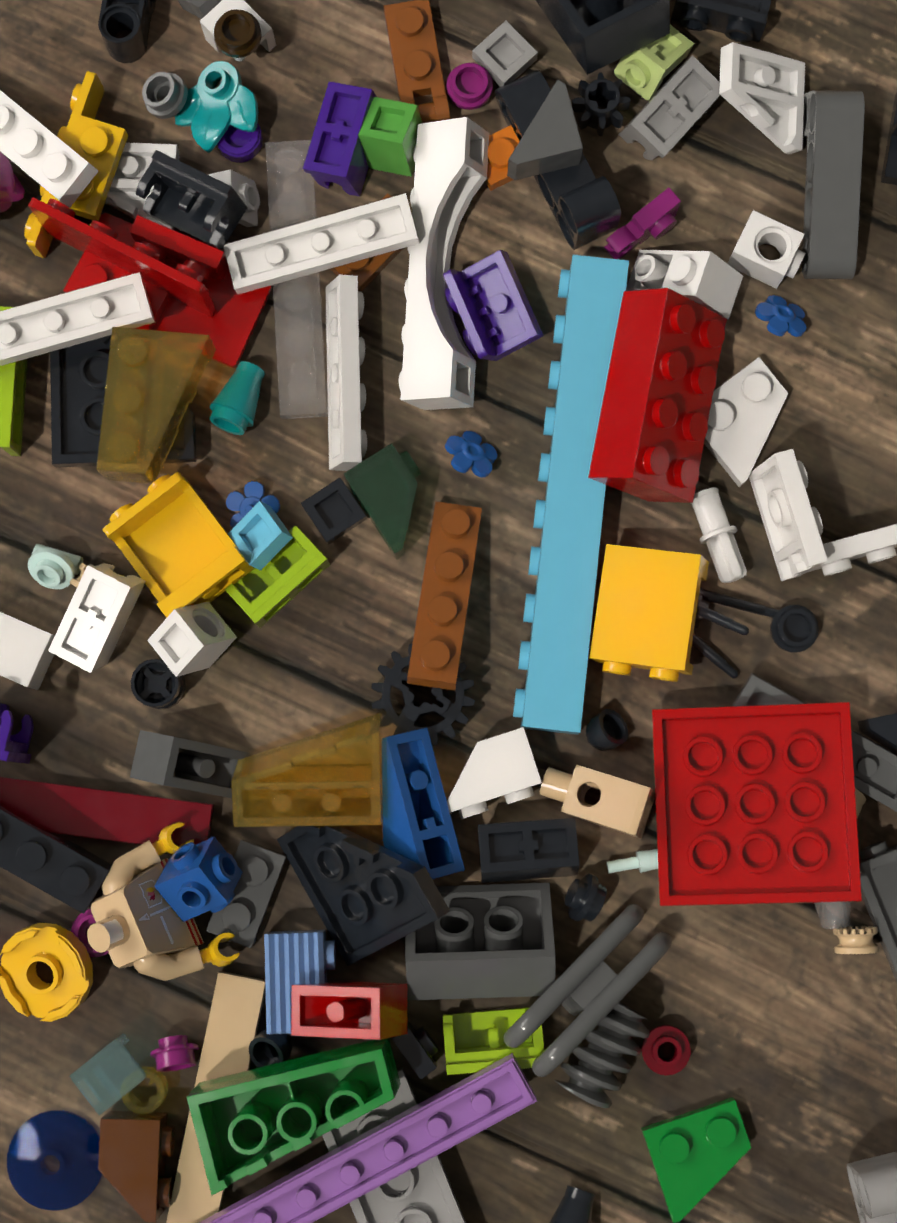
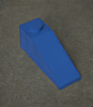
[382,728,465,879]

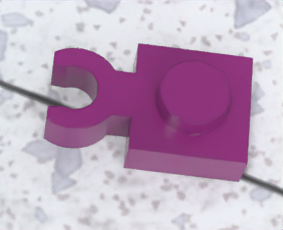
[604,187,681,260]

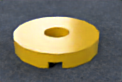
[0,923,93,1022]

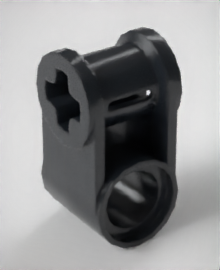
[98,0,156,63]

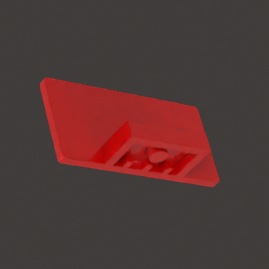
[28,197,216,338]
[98,213,272,368]

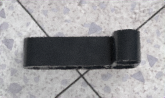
[495,70,621,250]

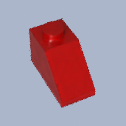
[291,982,407,1040]

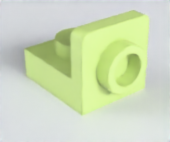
[614,25,694,100]

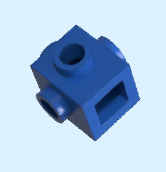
[154,837,243,922]

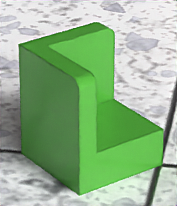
[358,97,422,177]

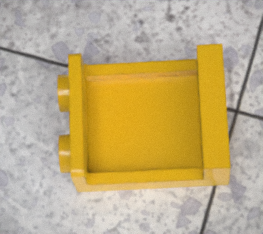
[102,472,254,618]
[589,544,709,682]

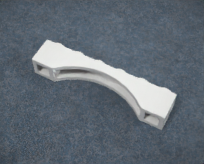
[399,117,489,410]

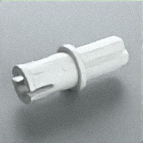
[691,487,747,583]

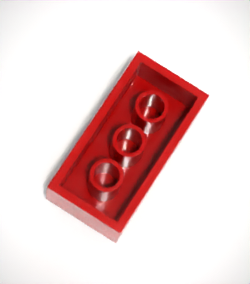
[588,288,727,503]

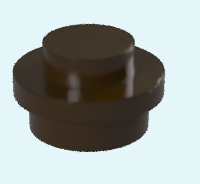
[214,9,262,58]

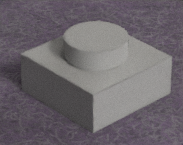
[472,20,538,87]

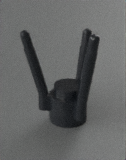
[692,587,779,679]

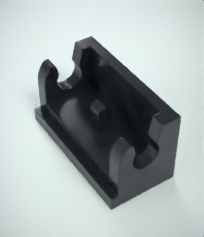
[136,150,248,250]
[478,818,580,883]

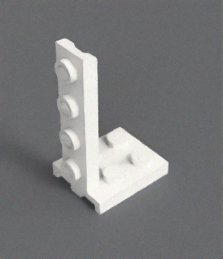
[749,449,897,581]

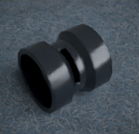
[131,659,186,710]

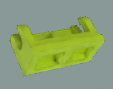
[225,526,330,628]
[443,1007,544,1075]

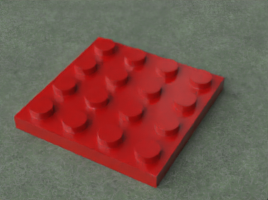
[652,702,862,907]

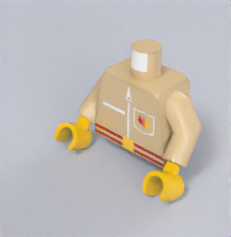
[87,822,240,981]

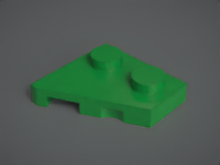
[641,1097,752,1223]

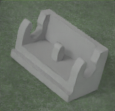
[618,55,720,160]

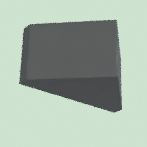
[507,80,583,180]

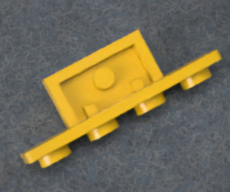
[24,71,128,258]

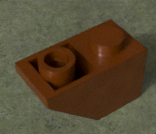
[98,1111,175,1223]

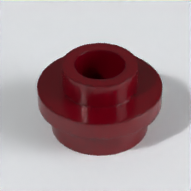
[641,1025,691,1076]

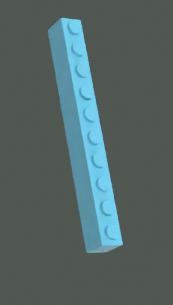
[513,255,629,735]

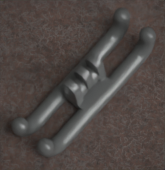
[503,904,672,1077]

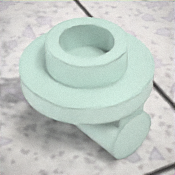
[28,544,83,589]

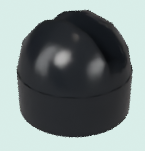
[586,709,628,751]
[249,1029,292,1068]

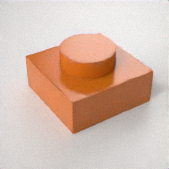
[485,125,520,191]

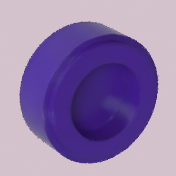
[217,123,263,163]

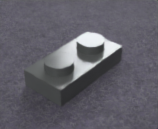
[206,840,287,948]

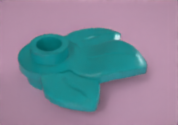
[175,61,258,153]

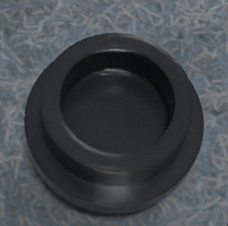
[770,605,819,653]
[565,874,607,922]

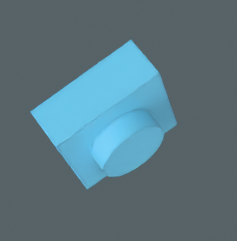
[228,501,293,570]

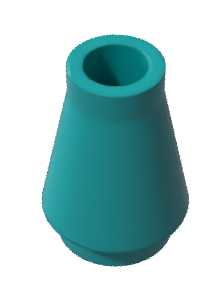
[209,361,265,435]

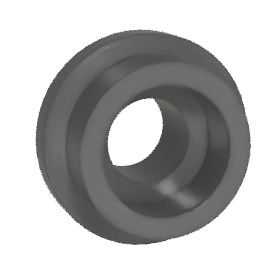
[142,72,188,119]

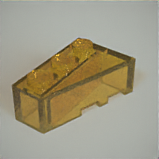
[96,327,216,484]
[231,713,383,827]

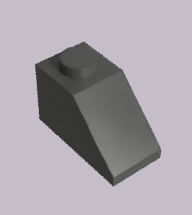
[130,730,250,800]

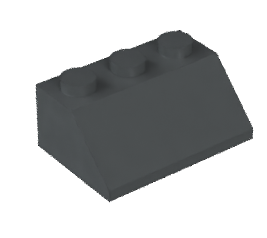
[405,883,555,1000]

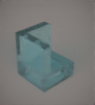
[69,1033,146,1116]

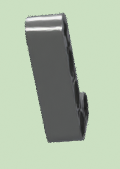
[802,91,865,280]

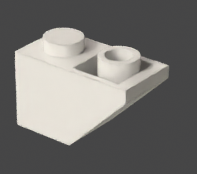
[626,250,743,319]
[447,727,542,819]

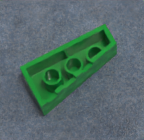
[187,1038,401,1196]

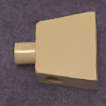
[540,765,655,839]

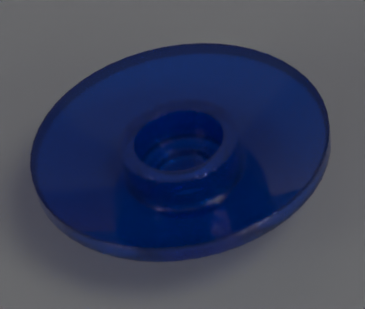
[7,1110,102,1211]

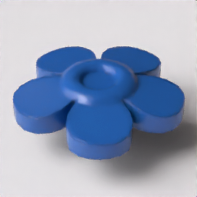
[755,295,806,337]
[445,431,497,477]
[226,481,280,528]

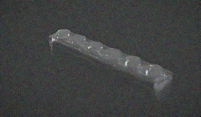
[265,140,328,419]

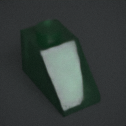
[343,443,421,560]

